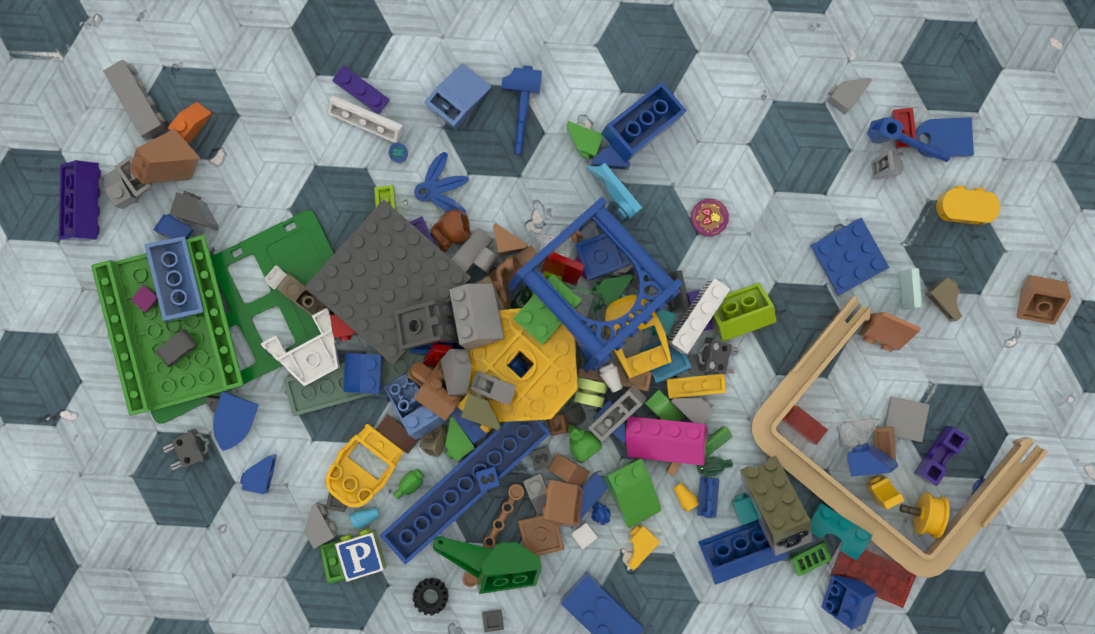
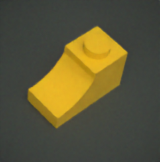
[865,475,904,509]
[627,524,660,571]

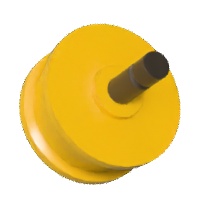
[899,492,950,539]

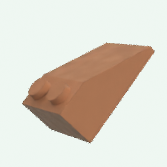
[859,312,921,352]

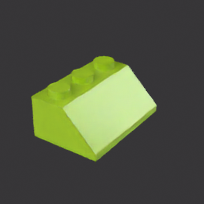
[712,282,777,342]

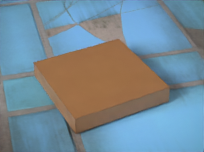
[518,514,564,556]

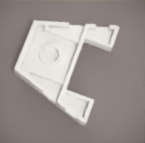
[261,308,340,386]

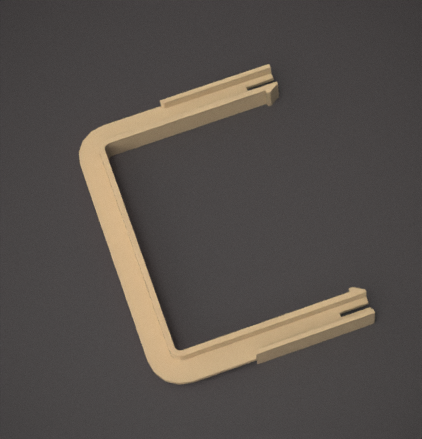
[751,296,1048,578]

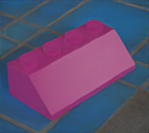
[626,417,708,466]

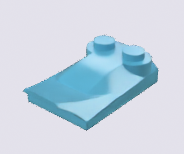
[586,163,642,221]

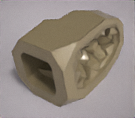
[419,424,447,458]

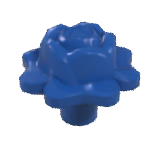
[591,502,611,525]

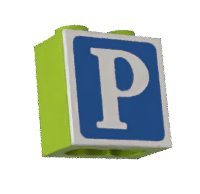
[335,528,387,582]

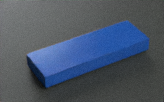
[570,472,608,529]

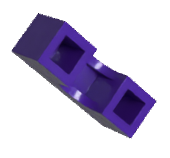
[914,425,969,486]

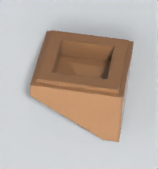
[547,413,569,436]

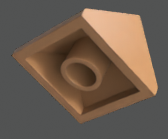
[493,223,528,256]

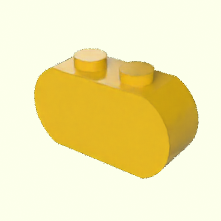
[936,186,1000,225]

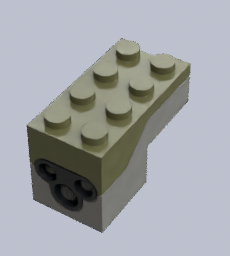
[740,456,812,556]

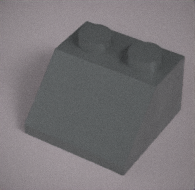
[169,191,219,230]

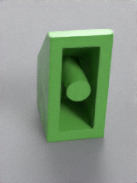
[566,121,603,160]
[445,417,476,461]

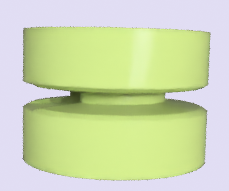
[569,377,608,408]

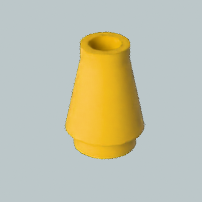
[673,483,699,512]

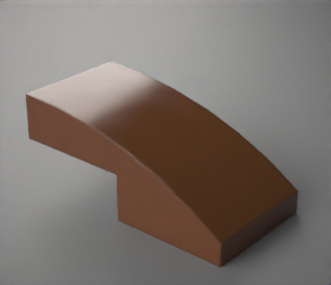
[376,414,420,454]

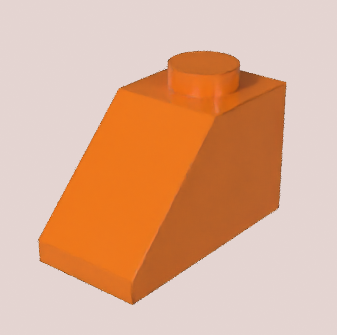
[168,102,213,144]

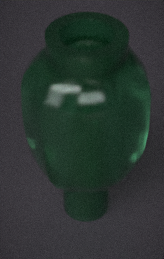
[512,286,533,309]
[697,456,733,477]

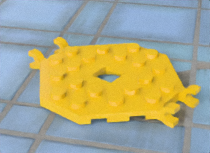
[457,308,585,433]

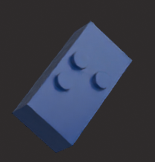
[601,82,687,162]
[560,571,644,634]

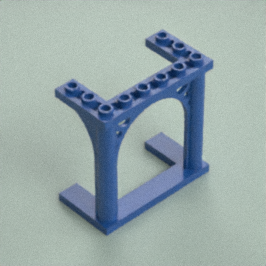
[507,197,683,373]

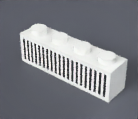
[667,278,730,354]

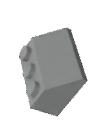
[449,284,505,350]

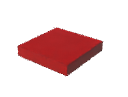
[541,252,585,287]

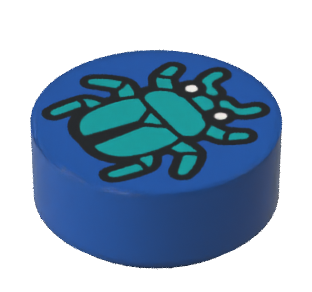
[388,143,408,163]

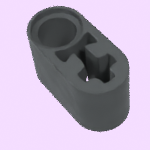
[156,329,198,367]

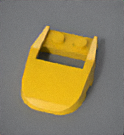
[603,295,672,379]
[325,424,404,507]

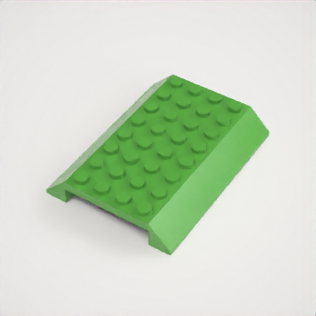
[91,235,244,416]

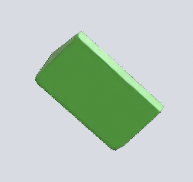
[705,426,732,458]

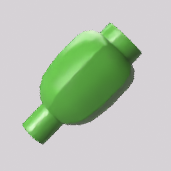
[394,469,425,499]

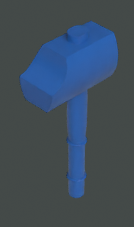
[501,65,542,155]
[867,117,951,162]

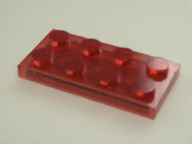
[830,550,916,608]

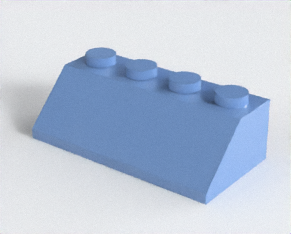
[144,236,203,323]

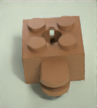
[408,361,464,421]

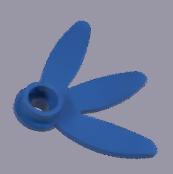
[414,152,469,214]

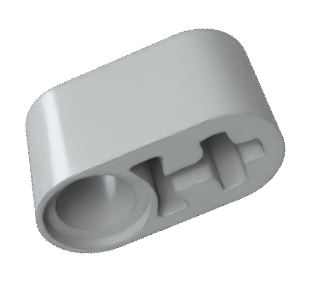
[473,246,499,274]

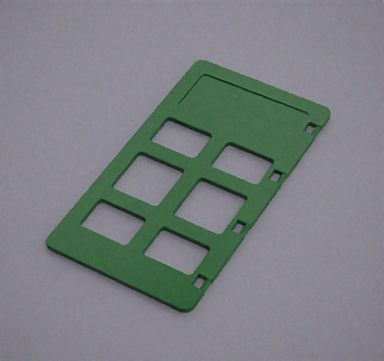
[150,210,337,424]

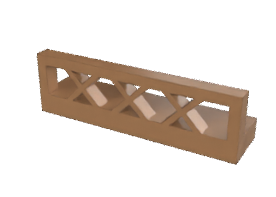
[576,357,652,391]

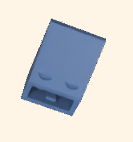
[424,63,492,131]
[384,373,449,440]

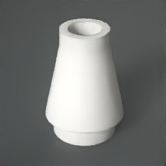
[599,362,623,392]

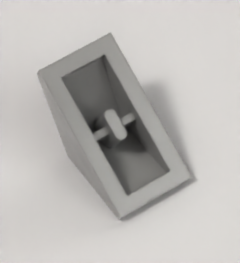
[114,156,153,198]

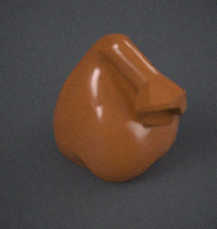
[431,209,471,253]

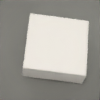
[264,265,287,290]
[571,522,598,550]

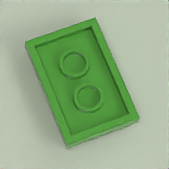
[513,274,583,345]

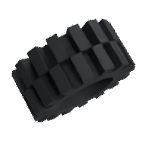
[412,578,449,616]

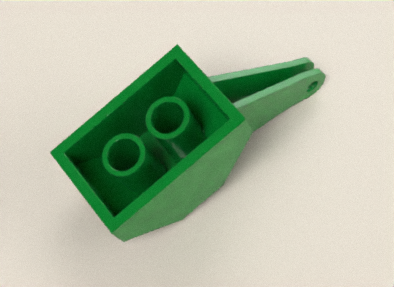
[433,536,542,594]

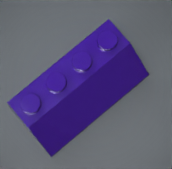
[59,160,101,241]

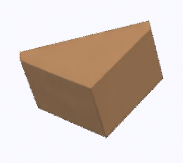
[548,453,590,487]

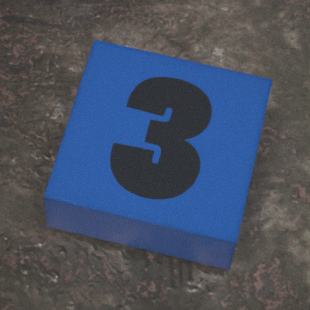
[476,466,500,491]

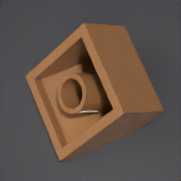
[1017,275,1071,325]

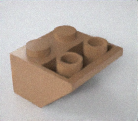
[543,480,584,528]

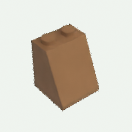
[130,129,200,184]

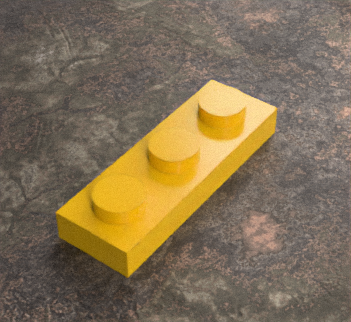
[666,374,726,399]

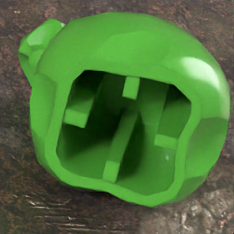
[568,424,602,463]

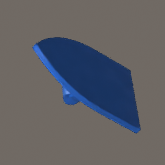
[213,391,259,451]

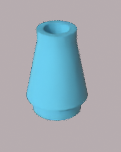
[350,507,380,529]

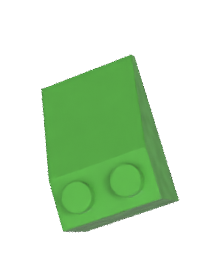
[603,459,662,528]

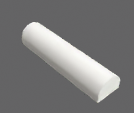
[327,95,404,143]

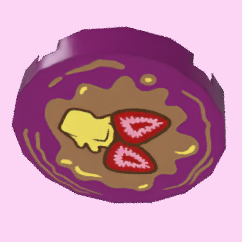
[690,198,729,237]

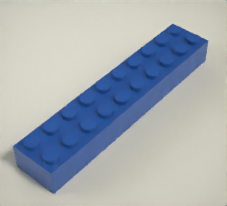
[380,420,551,565]

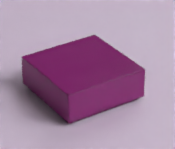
[131,285,158,312]

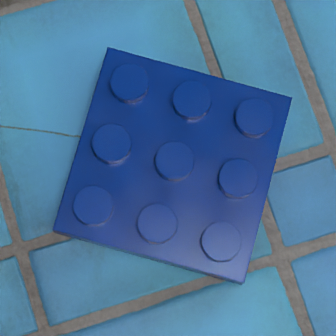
[810,218,890,295]

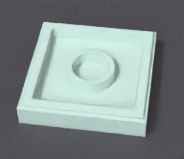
[899,268,922,310]

